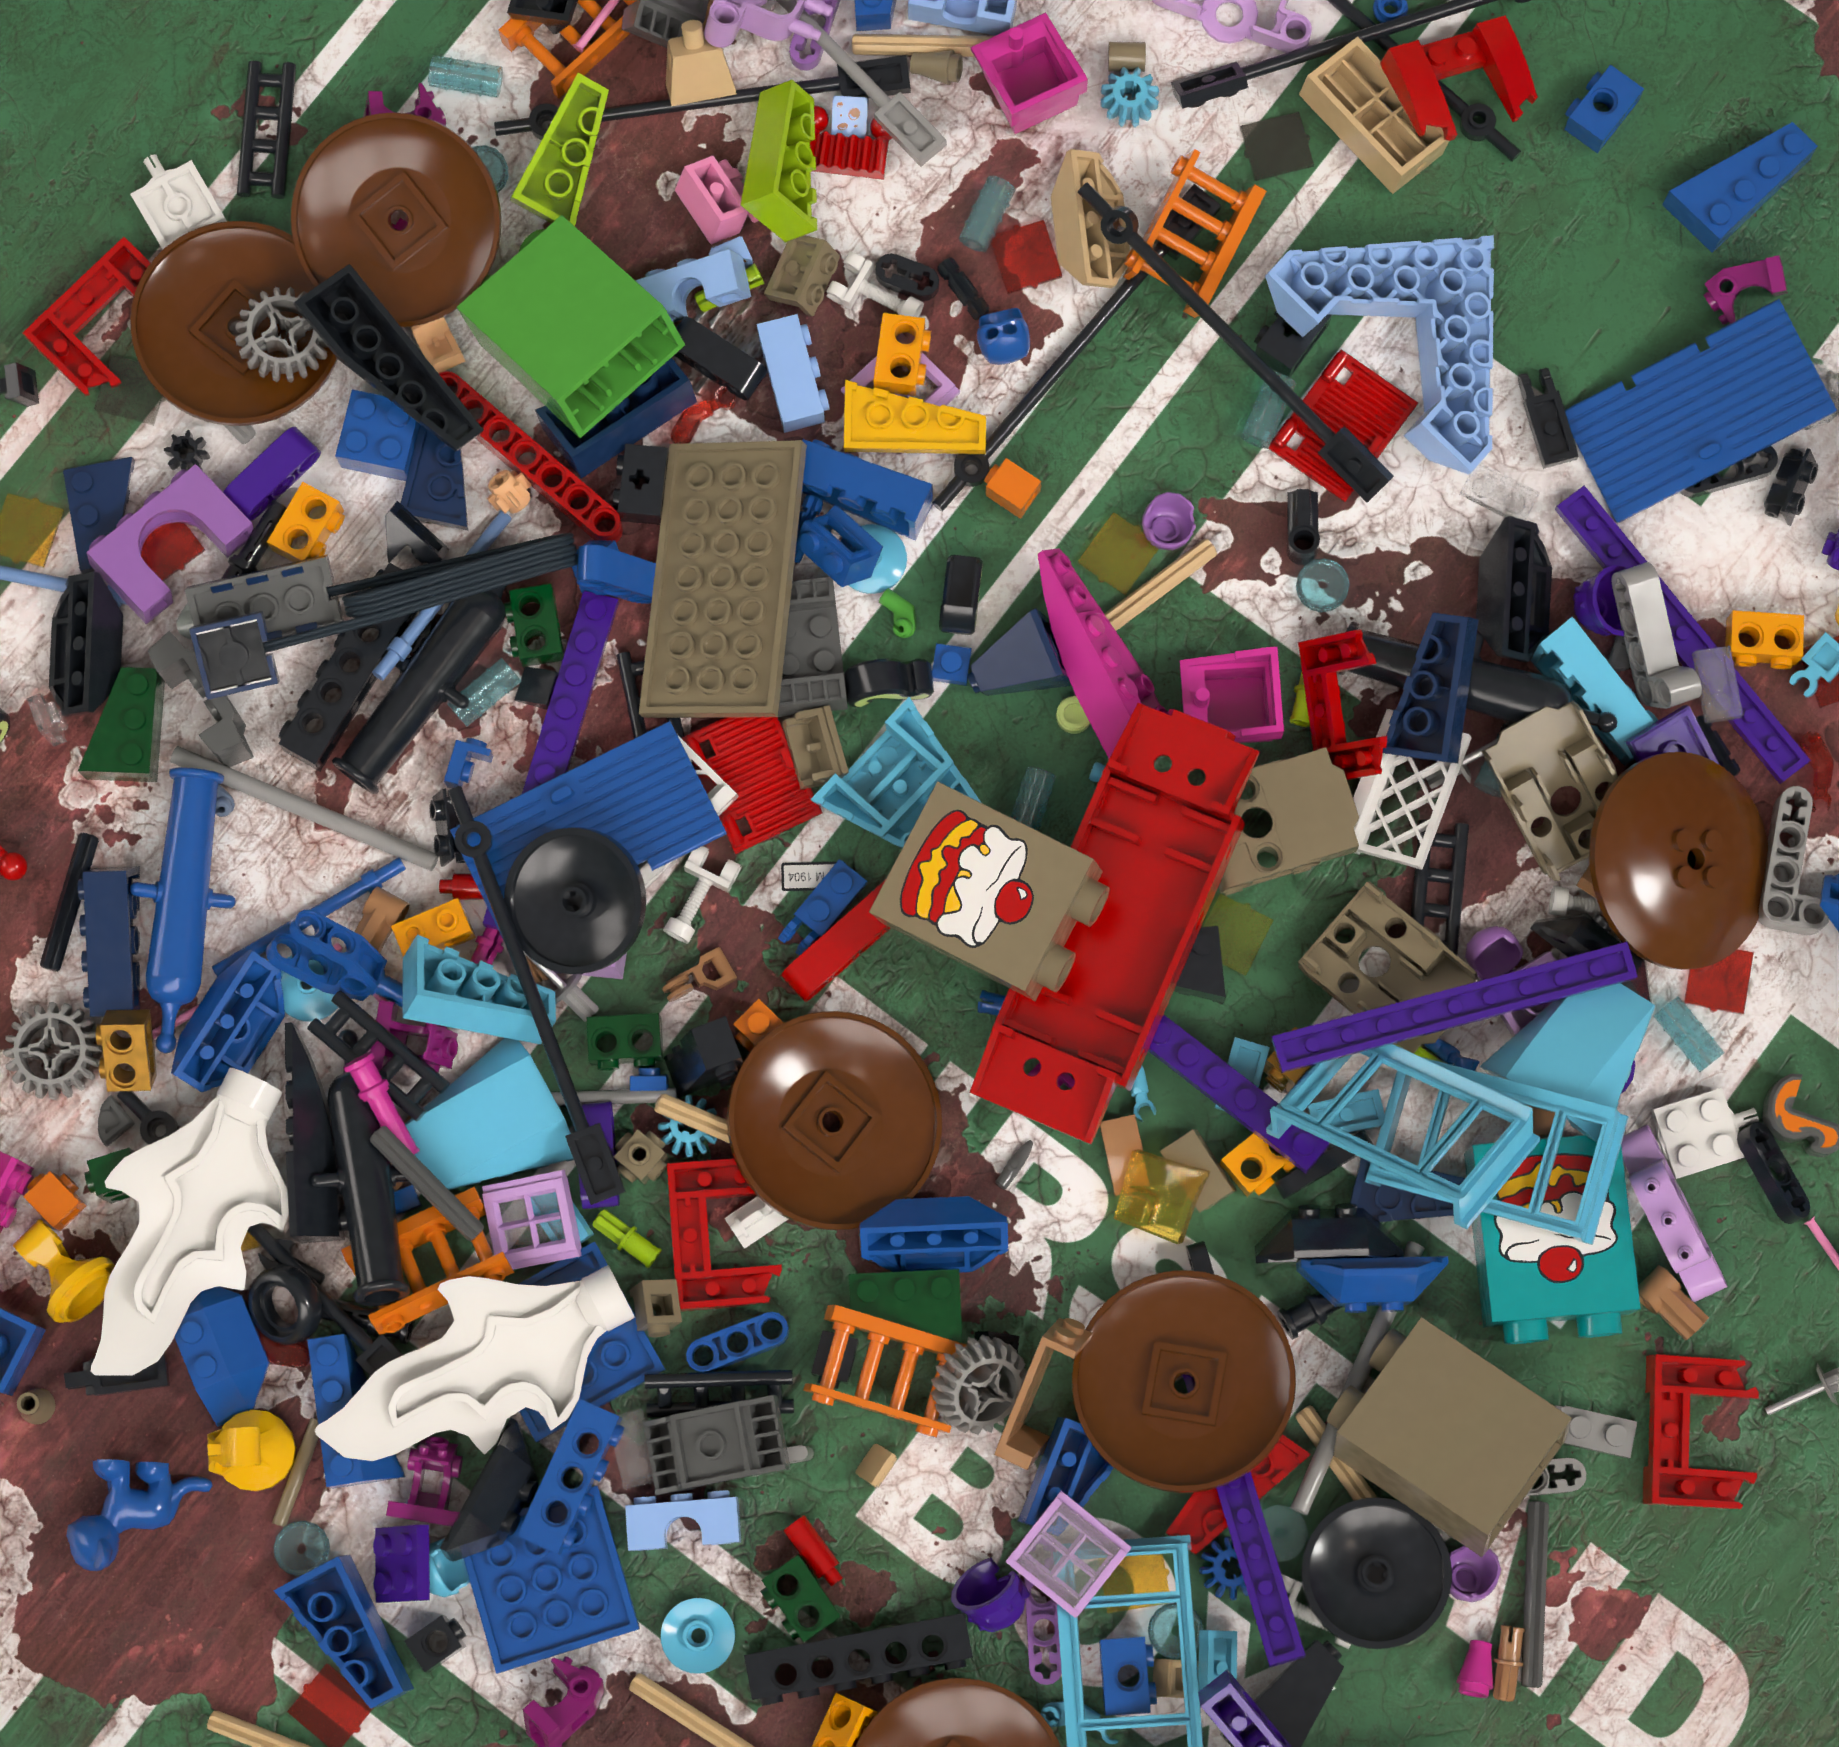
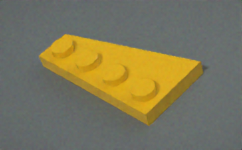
[844,380,986,454]

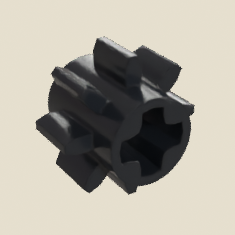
[164,430,210,471]

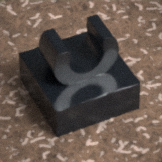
[0,362,39,407]

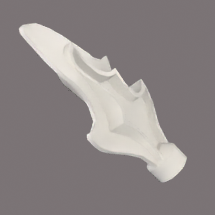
[91,1068,289,1376]
[315,1265,635,1461]

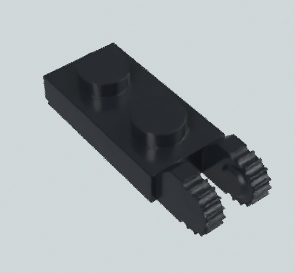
[1518,368,1579,469]

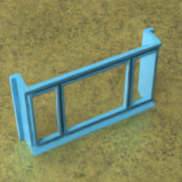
[1266,1044,1540,1229]
[1365,1057,1629,1245]
[1053,1535,1204,1747]

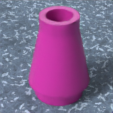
[1456,1640,1493,1698]

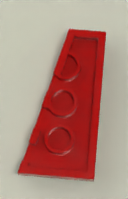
[1165,1434,1311,1555]

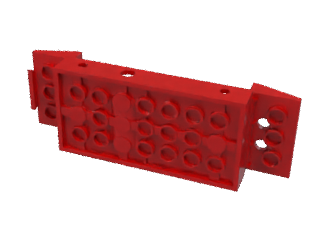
[969,703,1260,1145]

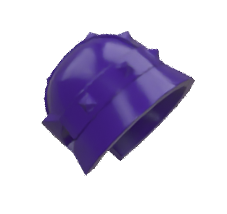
[1573,565,1626,637]
[951,1557,1030,1632]

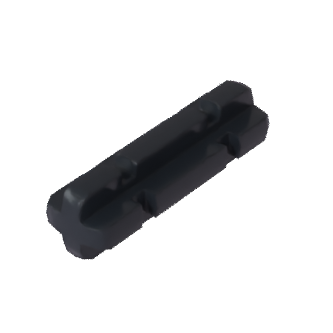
[938,257,990,320]
[1696,714,1741,777]

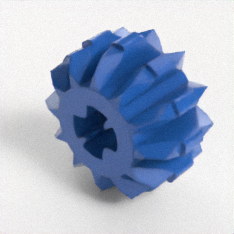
[1199,1536,1248,1601]

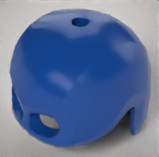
[977,308,1030,365]

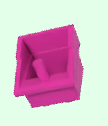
[970,12,1088,134]
[1179,647,1284,743]

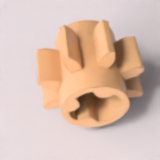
[487,470,532,514]

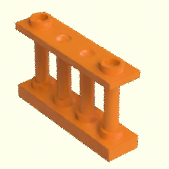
[498,0,637,99]
[1123,149,1267,318]
[341,1186,514,1335]
[803,1305,966,1438]

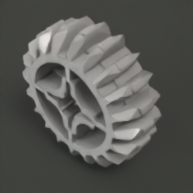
[235,287,328,382]
[3,1002,103,1100]
[931,1335,1027,1435]

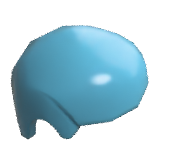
[429,1538,470,1597]

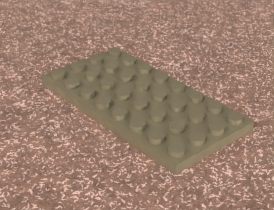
[639,440,807,718]

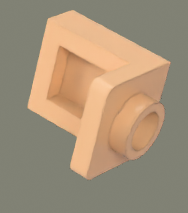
[411,317,465,374]

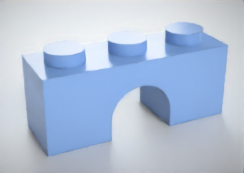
[908,0,1017,36]
[635,248,751,323]
[625,1490,741,1551]

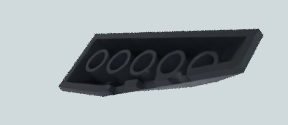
[294,264,484,452]
[285,1022,348,1244]

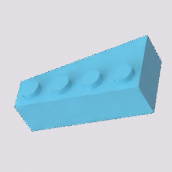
[1530,617,1659,766]
[403,934,556,1044]

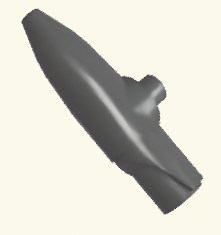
[995,1140,1033,1190]

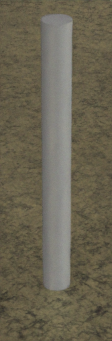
[551,1088,677,1106]

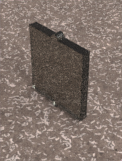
[1240,112,1314,181]
[94,355,166,426]

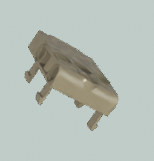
[1481,700,1618,881]
[1197,747,1359,896]
[1298,881,1478,1053]

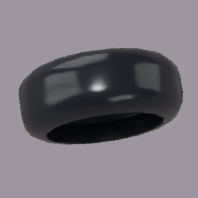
[248,1264,322,1345]

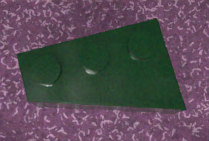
[78,667,165,782]
[849,1269,962,1343]

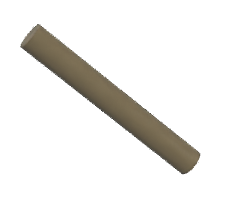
[272,1418,319,1528]

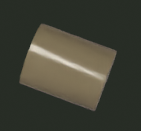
[1108,42,1146,72]

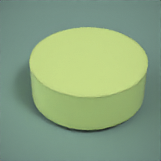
[1056,696,1090,734]

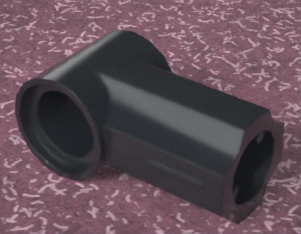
[1286,489,1320,565]

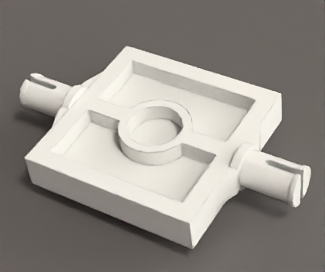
[130,154,227,250]
[1651,1088,1759,1179]

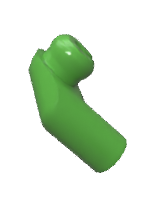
[878,588,917,638]

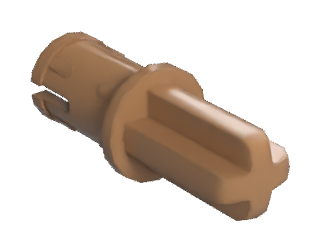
[1493,1625,1525,1702]

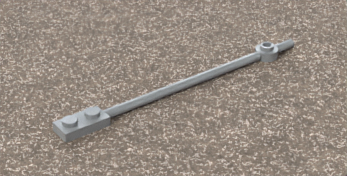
[776,0,947,167]

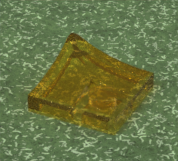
[1113,1149,1210,1244]

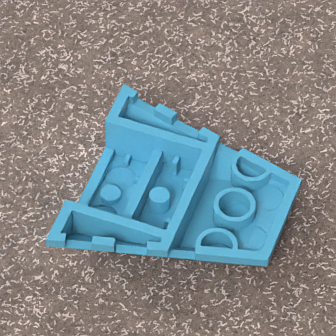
[811,697,981,848]
[1480,983,1655,1143]
[405,1038,574,1190]

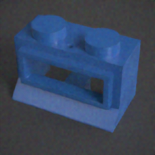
[796,505,883,587]

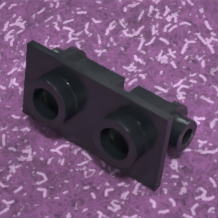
[1764,448,1818,526]
[429,788,466,867]

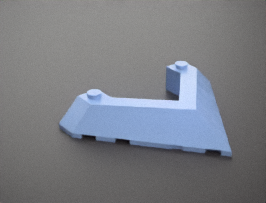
[1265,235,1494,474]

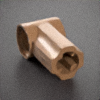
[345,887,410,953]
[1638,1265,1709,1340]

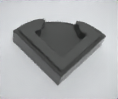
[1608,635,1631,672]
[98,1095,135,1147]

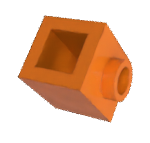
[984,458,1041,519]
[733,999,784,1052]
[23,1171,87,1231]

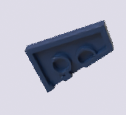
[400,424,469,531]
[63,457,135,574]
[1350,1157,1465,1222]

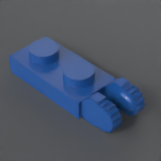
[778,859,868,956]

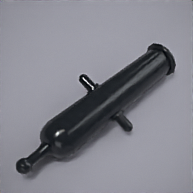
[332,585,507,794]
[1338,622,1618,733]
[311,1029,410,1306]

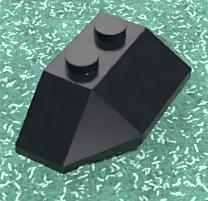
[1476,516,1552,663]
[49,571,123,717]
[1530,913,1652,1003]
[1254,1203,1404,1263]
[440,1417,538,1562]

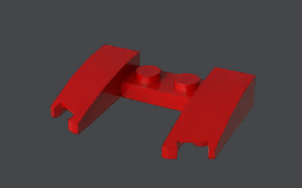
[1380,15,1538,141]
[23,237,151,396]
[1298,630,1387,780]
[667,1158,782,1312]
[1643,1354,1759,1509]

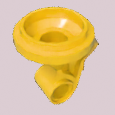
[13,1219,115,1323]
[207,1410,296,1491]

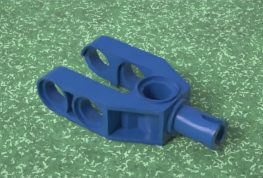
[266,910,403,1008]

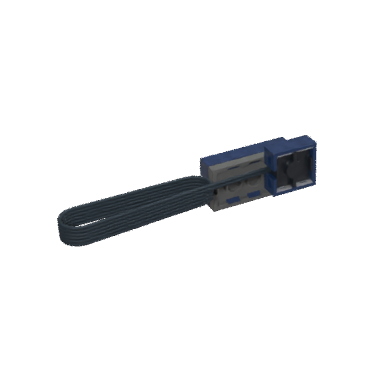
[176,533,578,700]

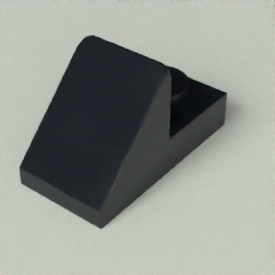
[507,0,578,34]
[385,501,449,564]

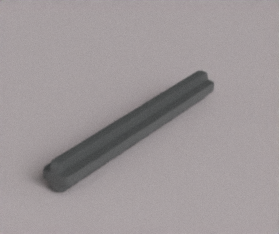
[1521,1501,1549,1688]

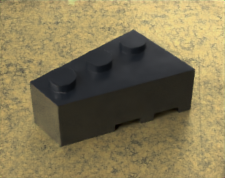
[1174,926,1226,1004]
[664,1016,743,1098]

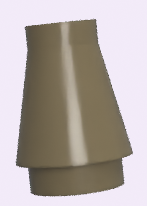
[910,50,963,85]
[17,1388,55,1424]

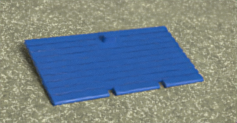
[1565,299,1837,524]
[450,721,727,938]

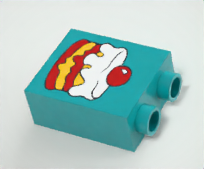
[1464,1135,1641,1345]

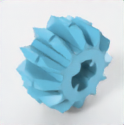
[1100,67,1159,128]
[658,1095,717,1158]

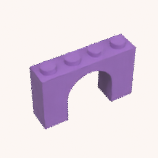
[87,464,253,624]

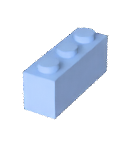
[756,314,830,433]

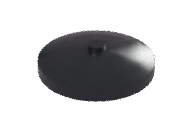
[504,827,647,974]
[1301,1498,1452,1650]

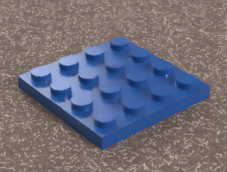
[519,1241,666,1443]
[463,1486,640,1674]

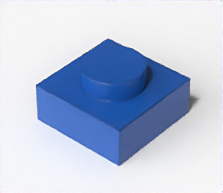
[932,643,972,686]
[630,1068,669,1091]

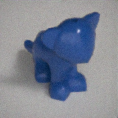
[66,1459,213,1571]

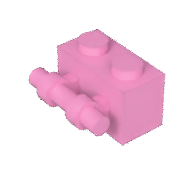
[675,156,759,245]

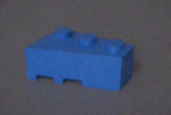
[1018,1417,1113,1536]

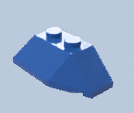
[171,950,285,1092]
[860,1196,1008,1273]
[1296,1256,1448,1313]
[174,1286,270,1427]

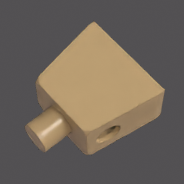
[666,20,736,106]

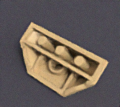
[1051,149,1130,288]

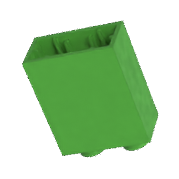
[456,215,685,438]

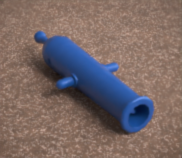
[130,767,236,1054]

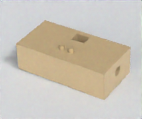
[1299,36,1449,194]

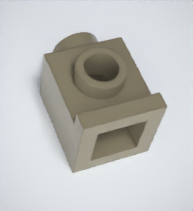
[629,1279,682,1338]

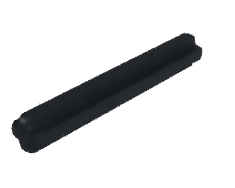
[40,833,99,972]

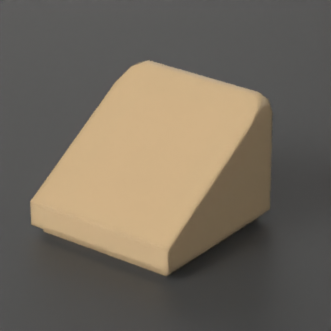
[855,1444,897,1488]
[1153,1659,1198,1698]

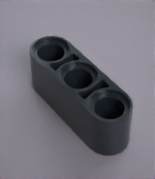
[674,316,768,401]

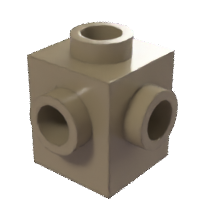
[614,1129,668,1185]

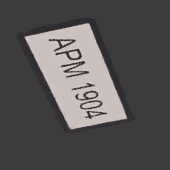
[781,861,846,891]

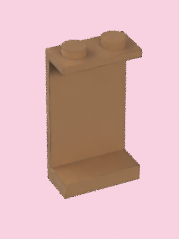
[994,1318,1093,1470]

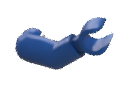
[1423,1038,1480,1071]

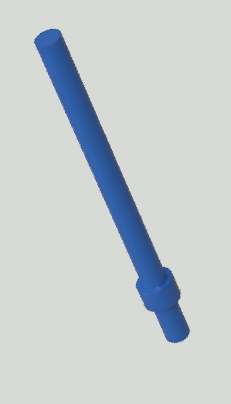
[212,857,406,976]

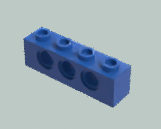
[517,1398,625,1555]

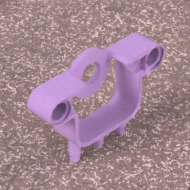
[704,0,833,48]
[1152,0,1312,53]
[1621,1125,1728,1302]

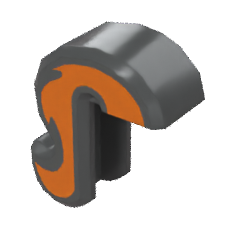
[1762,1074,1839,1157]

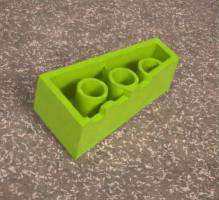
[510,73,609,226]
[741,79,817,242]

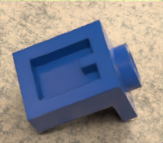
[444,738,493,789]

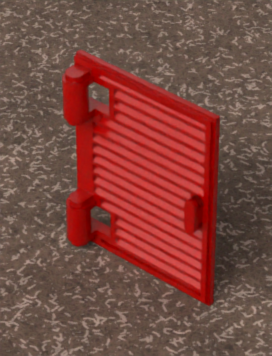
[1268,349,1418,502]
[681,717,823,855]

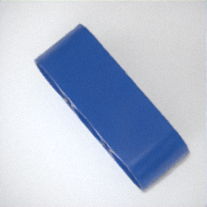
[576,545,656,604]
[686,1312,790,1372]

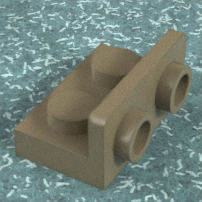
[764,235,840,316]

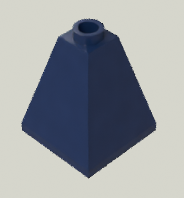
[967,608,1071,696]

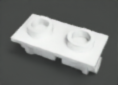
[724,1196,789,1249]

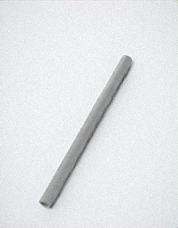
[170,746,439,871]
[1290,1241,1425,1515]

